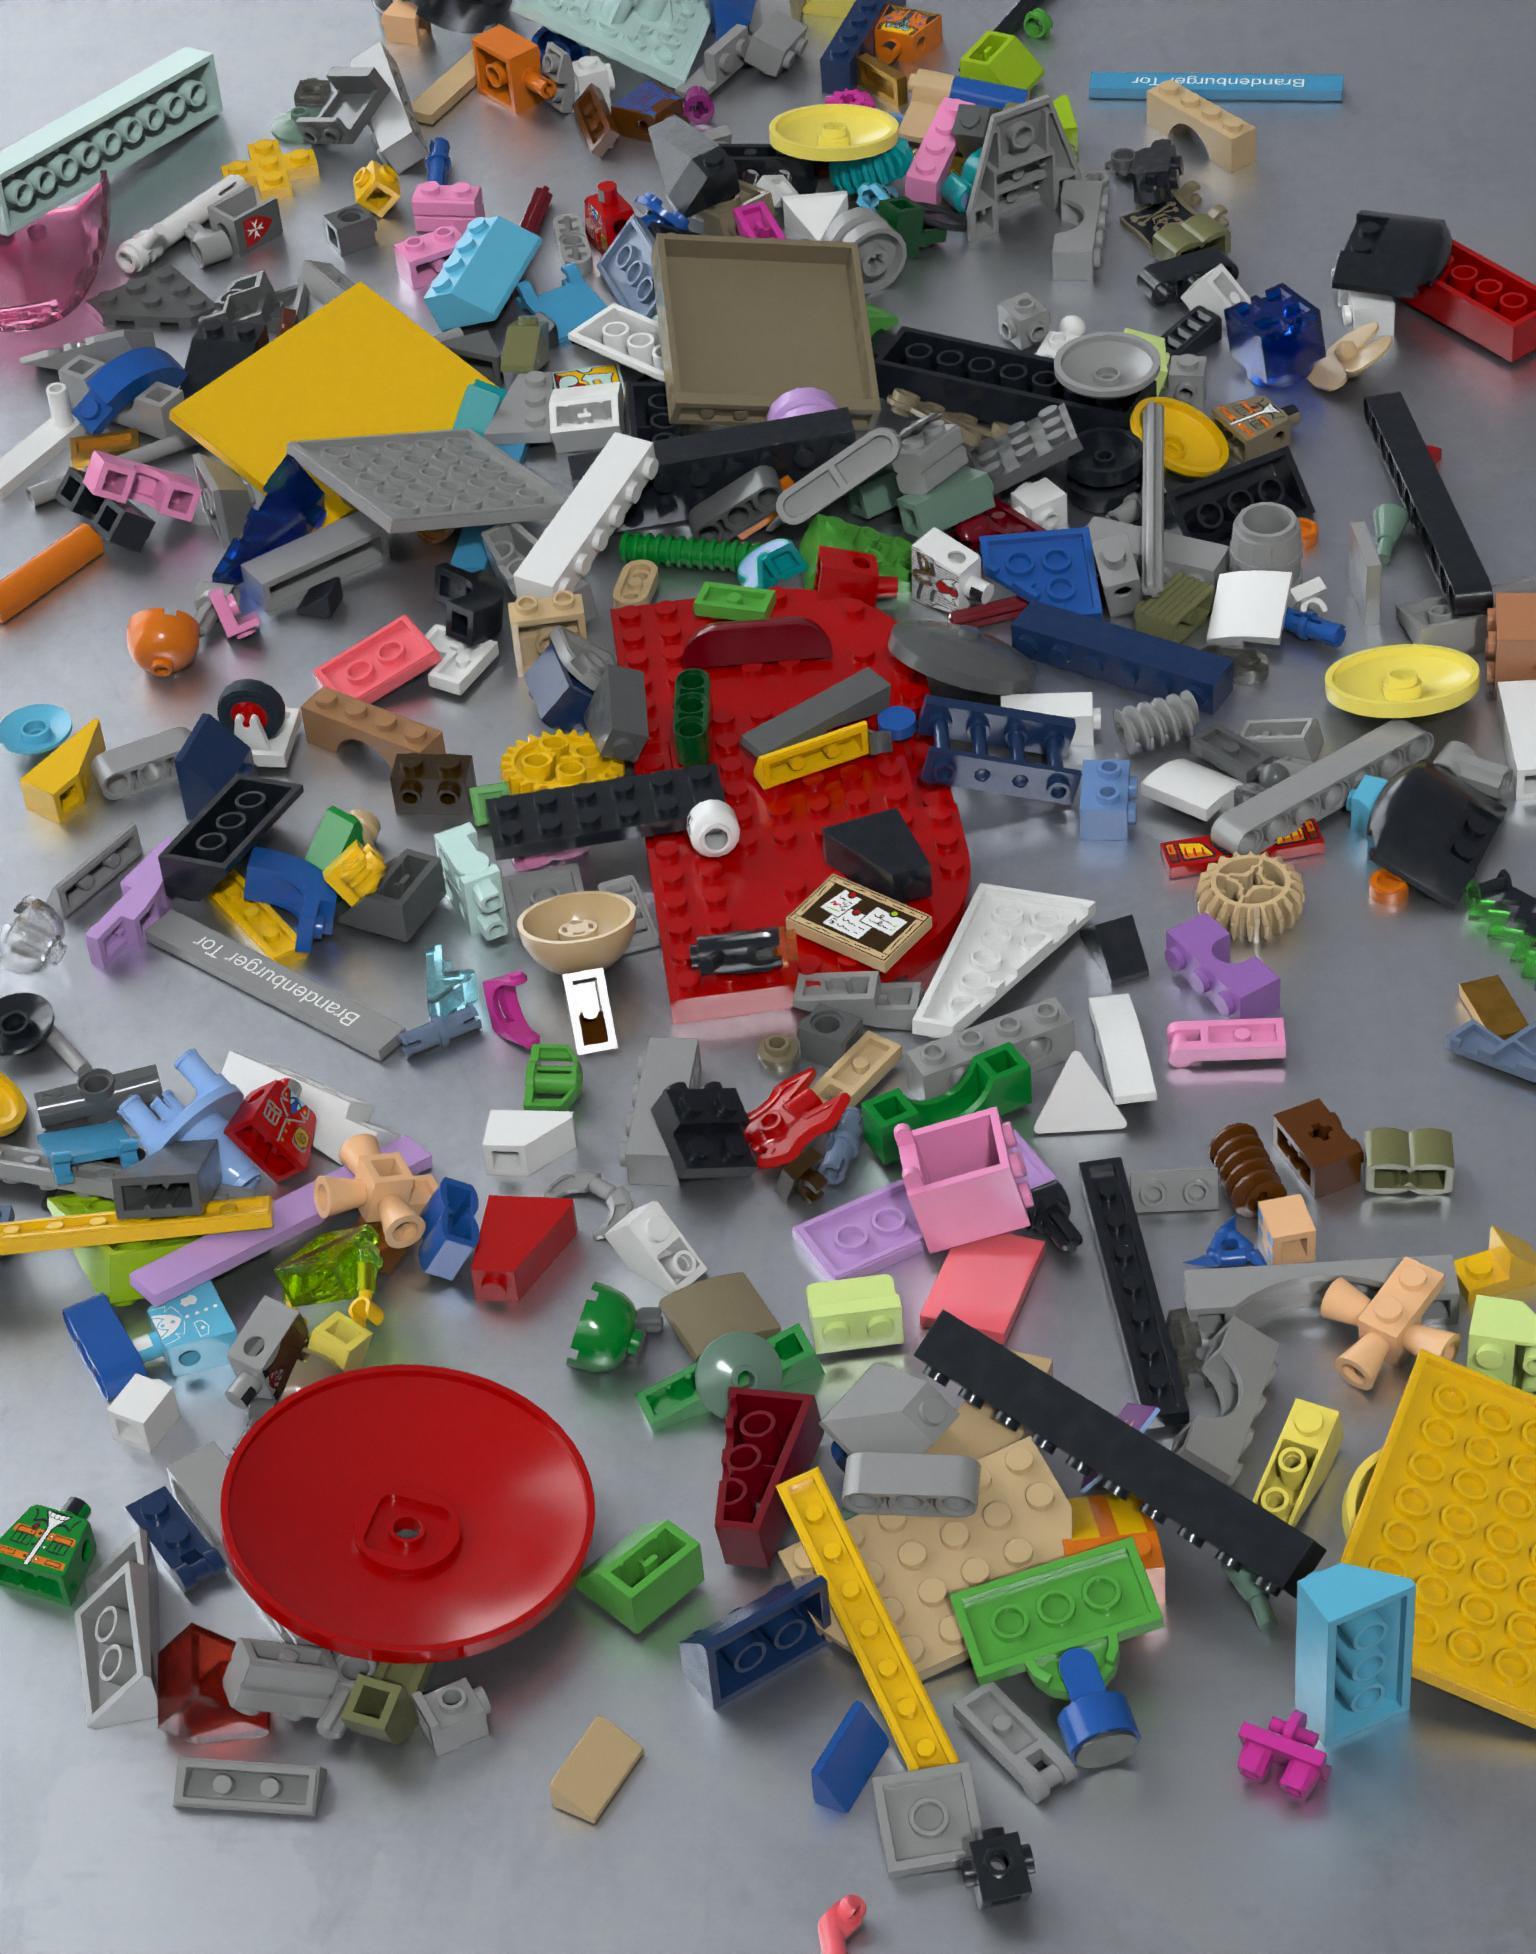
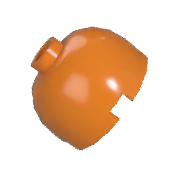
[127,608,200,677]

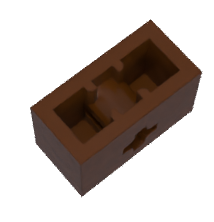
[1273,1098,1364,1199]

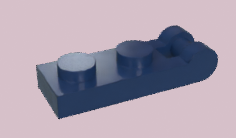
[125,1486,226,1593]

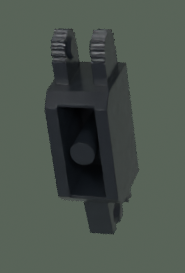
[1130,138,1184,205]

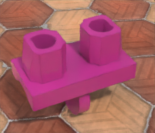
[1237,1710,1332,1800]

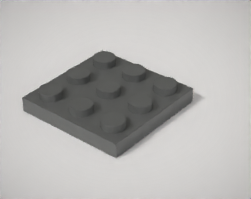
[970,403,1084,496]

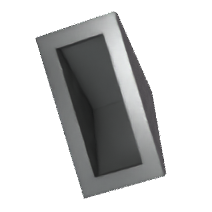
[441,330,505,386]

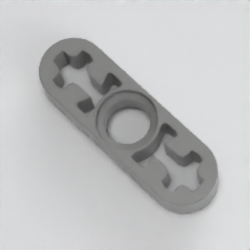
[553,213,593,276]

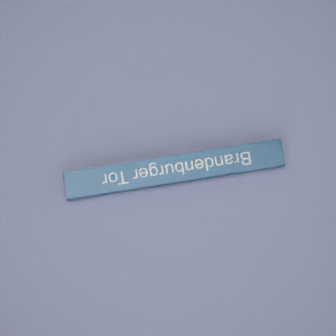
[1089,72,1344,101]

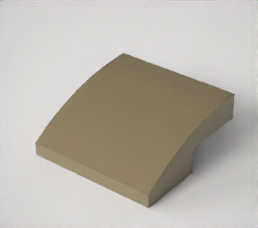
[658,1272,781,1363]

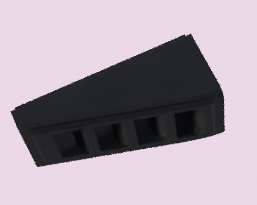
[1161,305,1222,365]

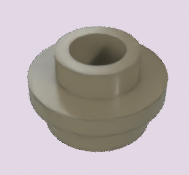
[757,1034,799,1072]

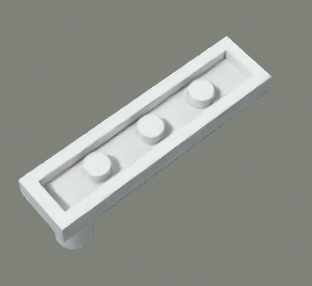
[0,382,88,500]

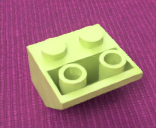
[1467,1295,1536,1396]

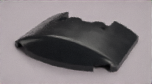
[1332,210,1452,299]
[1367,759,1507,910]

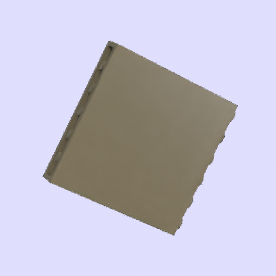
[651,233,881,431]

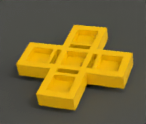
[220,139,319,202]

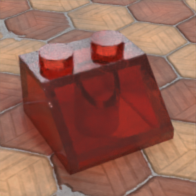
[158,1622,270,1745]

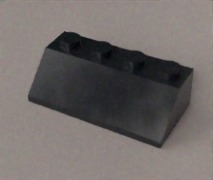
[1164,446,1316,546]
[158,773,304,902]

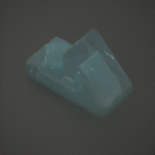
[425,945,479,1018]

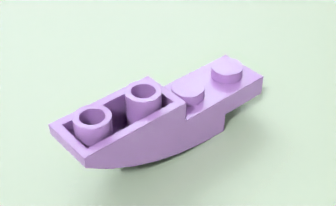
[85,837,175,969]

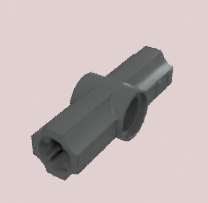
[34,1064,164,1128]

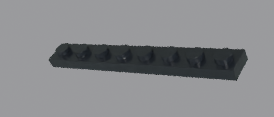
[1079,1157,1190,1429]

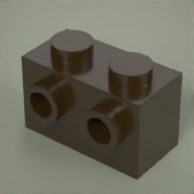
[390,753,477,815]

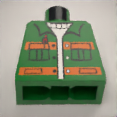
[0,1497,97,1607]

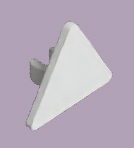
[1033,1051,1127,1134]

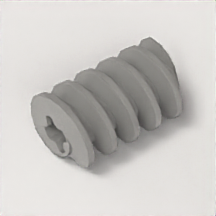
[1113,690,1200,755]

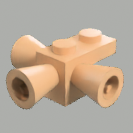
[314,1134,439,1248]
[1320,1256,1461,1390]

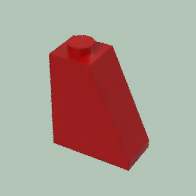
[471,1195,578,1302]

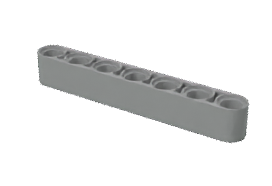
[1210,718,1434,855]

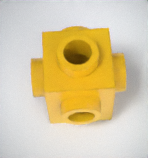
[353,159,401,218]

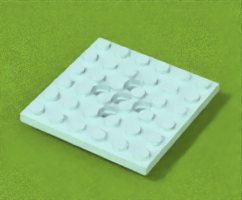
[511,0,711,89]

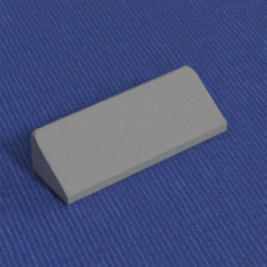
[298,260,355,305]
[45,822,143,919]
[173,1757,327,1816]

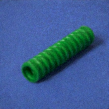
[619,531,763,573]

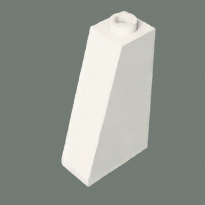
[1496,680,1536,801]

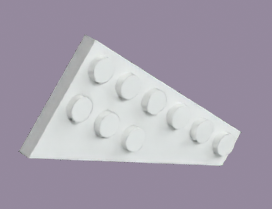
[912,883,1096,1039]

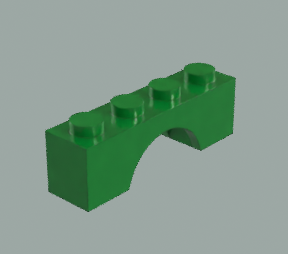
[861,1042,1032,1165]

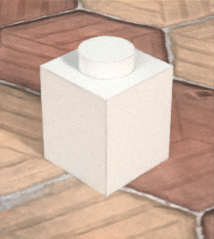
[106,1373,180,1453]

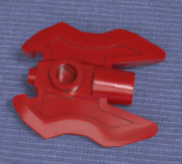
[743,1067,851,1169]

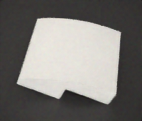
[1206,570,1293,648]
[1140,758,1249,822]

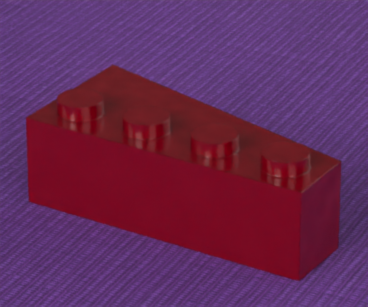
[714,1386,824,1569]

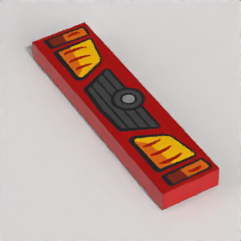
[1160,818,1325,879]

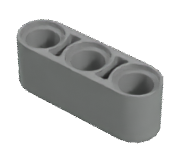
[90,727,191,800]
[841,1452,981,1517]

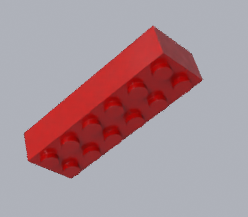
[1398,239,1536,363]

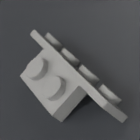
[675,24,752,102]

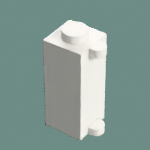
[1001,692,1101,746]

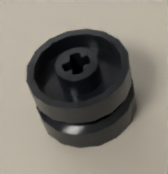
[1066,427,1143,513]

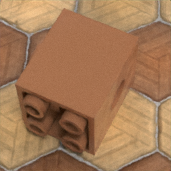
[1485,593,1536,700]

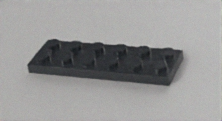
[486,763,726,861]

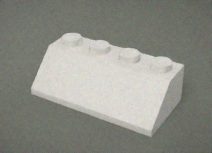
[568,303,665,382]

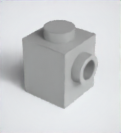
[1169,354,1207,411]

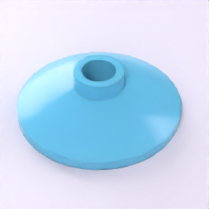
[0,704,72,755]

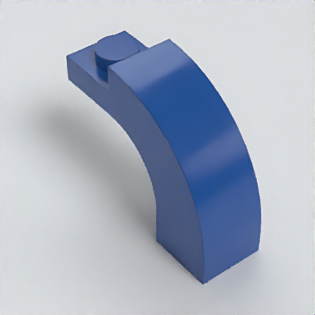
[71,347,189,435]
[243,846,337,953]

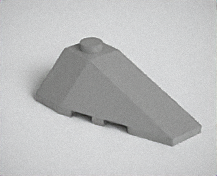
[19,329,156,370]

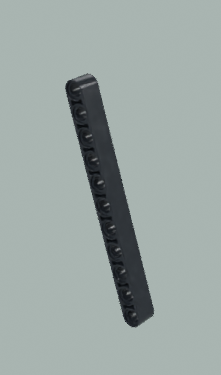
[1363,391,1494,616]

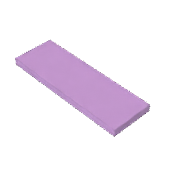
[792,1129,1060,1281]

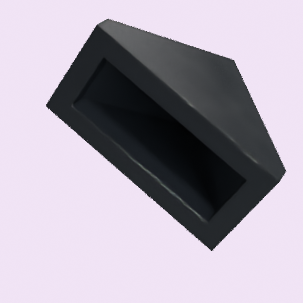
[1080,915,1149,987]

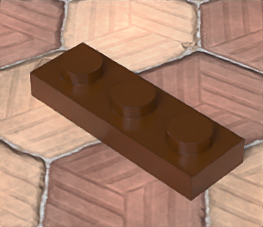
[572,83,620,158]

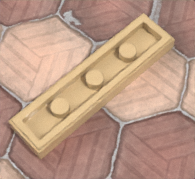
[411,51,477,125]

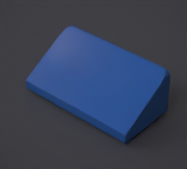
[811,1700,889,1814]

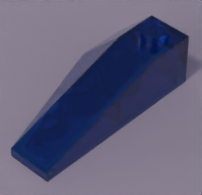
[212,454,327,586]

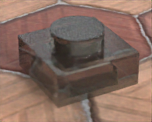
[294,78,331,107]

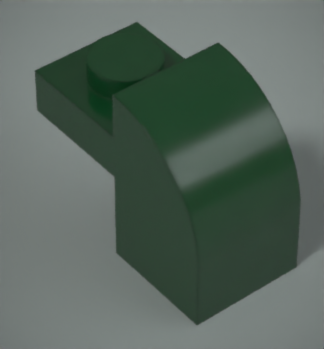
[878,196,947,258]

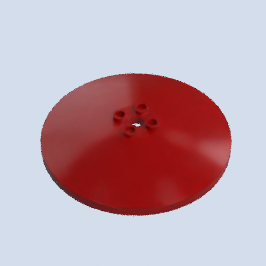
[220,1364,595,1664]

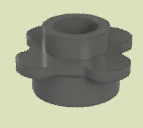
[1105,148,1135,177]

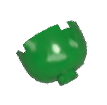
[566,1281,644,1374]

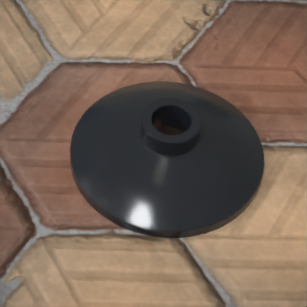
[0,993,55,1056]

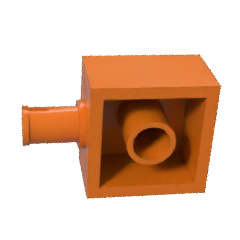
[471,24,557,114]

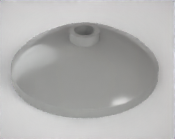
[1054,331,1160,400]

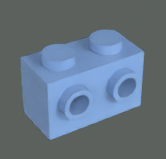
[1080,759,1138,841]

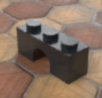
[53,467,156,553]

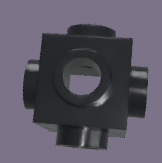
[959,1827,1036,1910]

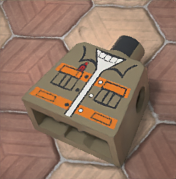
[1211,395,1301,464]

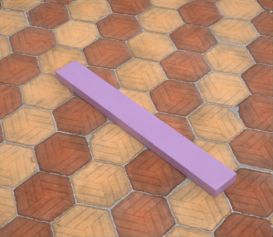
[129,1135,432,1307]

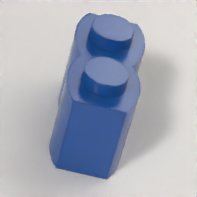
[418,1177,480,1281]

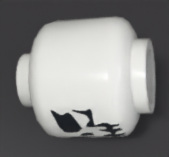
[687,799,740,857]

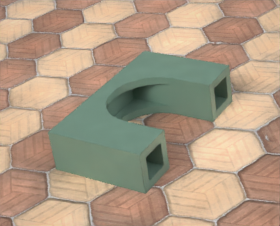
[845,463,996,538]

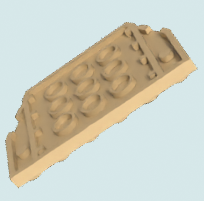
[778,1435,1073,1681]

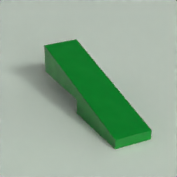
[635,1323,825,1432]

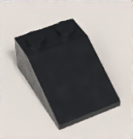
[179,319,269,400]

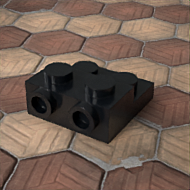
[650,1081,758,1179]

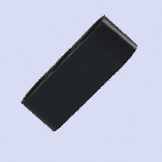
[1137,246,1239,307]

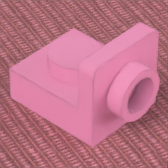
[208,587,261,639]

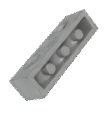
[905,997,1075,1100]

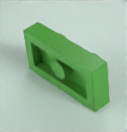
[694,581,776,621]

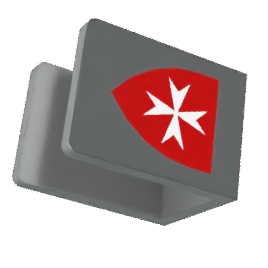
[207,184,283,257]

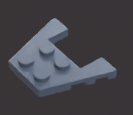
[1445,978,1536,1083]

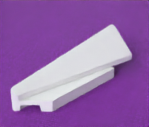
[222,1050,401,1166]

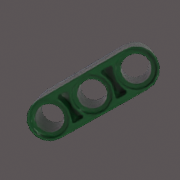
[673,668,713,767]

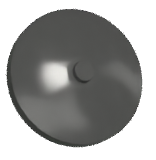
[888,620,1037,695]

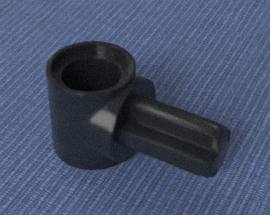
[1024,1180,1083,1254]

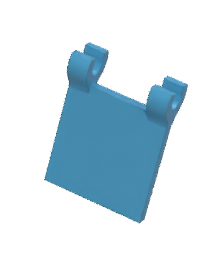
[515,262,608,344]
[37,1120,139,1185]

